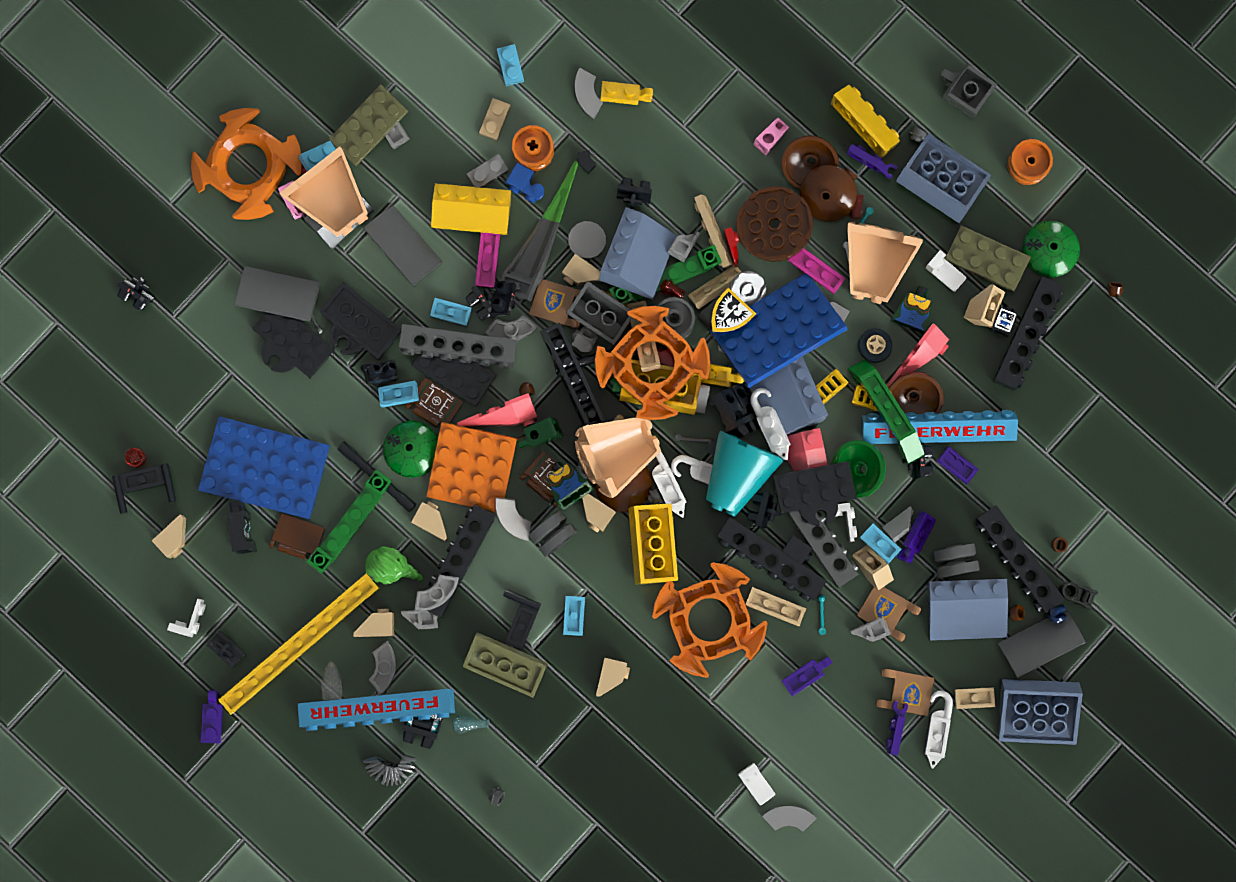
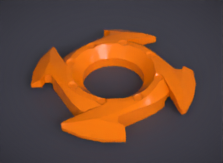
[191,108,302,220]
[595,306,710,420]
[652,562,767,678]

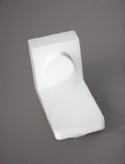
[926,250,966,292]
[835,503,857,542]
[167,599,206,637]
[738,763,775,805]

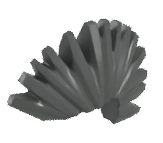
[363,754,416,786]

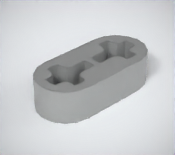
[695,384,710,414]

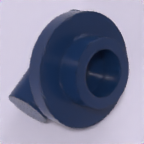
[1047,604,1067,623]

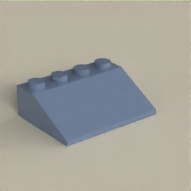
[896,133,991,223]
[599,207,677,300]
[749,356,828,435]
[927,579,1008,640]
[998,679,1083,745]

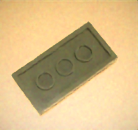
[329,84,409,166]
[945,225,1031,292]
[463,632,548,698]

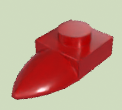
[723,227,739,267]

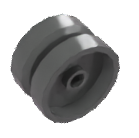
[657,297,695,339]
[528,510,578,557]
[933,544,980,579]

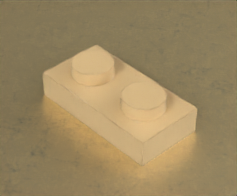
[479,98,511,141]
[954,687,995,709]

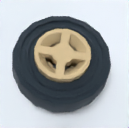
[858,328,893,363]

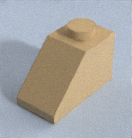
[562,254,602,286]
[964,284,1005,327]
[582,494,616,533]
[411,501,448,542]
[152,514,186,559]
[852,545,894,590]
[354,609,394,637]
[596,658,630,697]

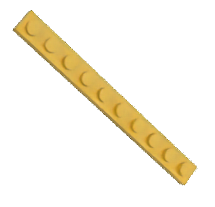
[219,573,379,715]

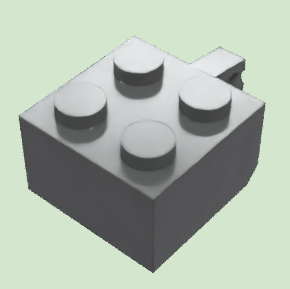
[939,64,997,120]

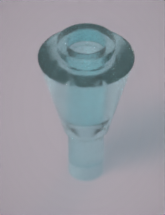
[453,715,489,734]

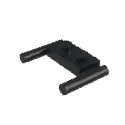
[112,463,176,514]
[487,589,541,651]

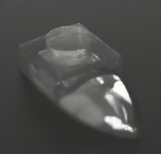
[321,661,342,700]

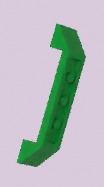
[609,245,722,305]
[848,360,925,464]
[306,469,391,574]

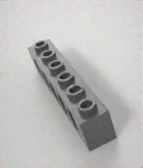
[399,324,517,369]
[773,491,858,588]

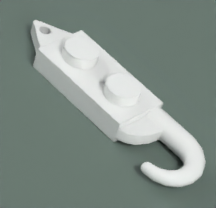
[750,388,791,460]
[652,452,687,518]
[671,455,713,485]
[924,691,953,769]

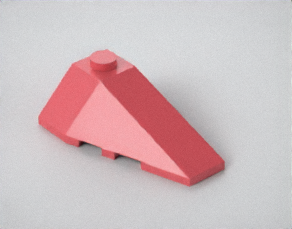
[887,324,949,388]
[457,393,538,428]
[784,428,827,472]

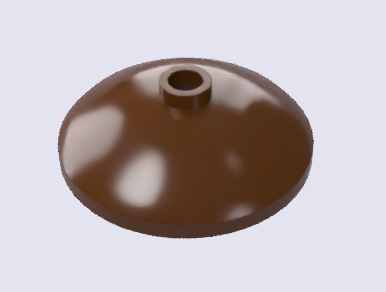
[782,135,839,189]
[800,165,857,222]
[888,372,944,414]
[595,466,652,512]

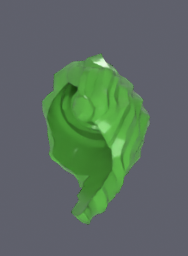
[366,547,423,584]

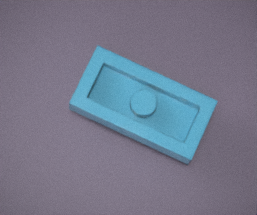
[497,44,524,86]
[298,141,336,171]
[430,298,472,327]
[378,381,419,408]
[860,524,902,564]
[563,596,585,636]

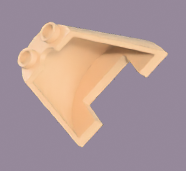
[280,146,368,237]
[847,222,923,304]
[575,418,661,498]

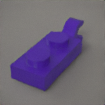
[846,144,898,179]
[897,511,936,564]
[781,656,832,697]
[201,690,223,743]
[885,701,908,755]

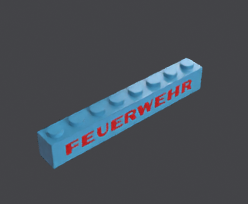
[861,410,1018,444]
[298,689,455,731]

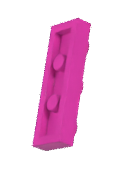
[475,232,500,289]
[788,249,846,295]

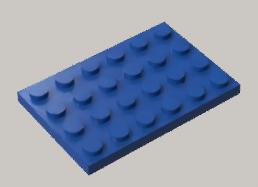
[710,273,847,388]
[198,417,330,520]

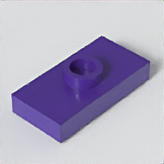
[936,446,979,485]

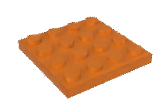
[426,422,517,512]

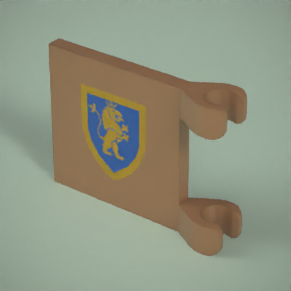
[529,279,581,330]
[857,587,921,642]
[876,669,934,716]

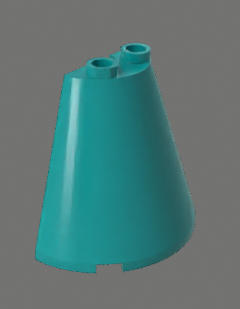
[706,431,784,517]

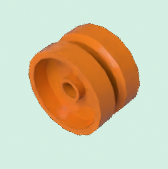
[512,125,554,171]
[1007,139,1053,185]

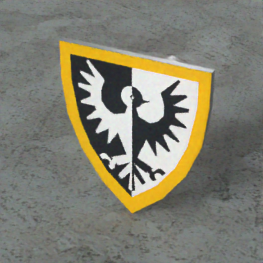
[711,288,756,332]

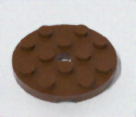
[736,186,813,262]

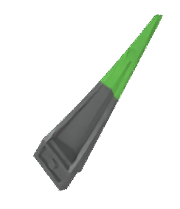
[500,161,578,302]

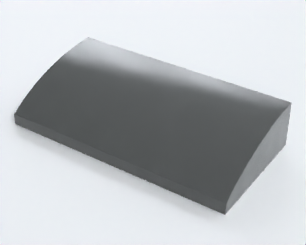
[363,206,443,287]
[235,266,320,322]
[997,609,1086,678]

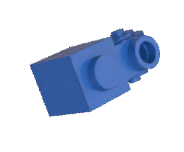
[506,162,544,204]

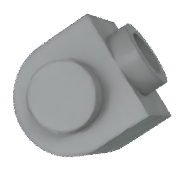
[571,325,598,352]

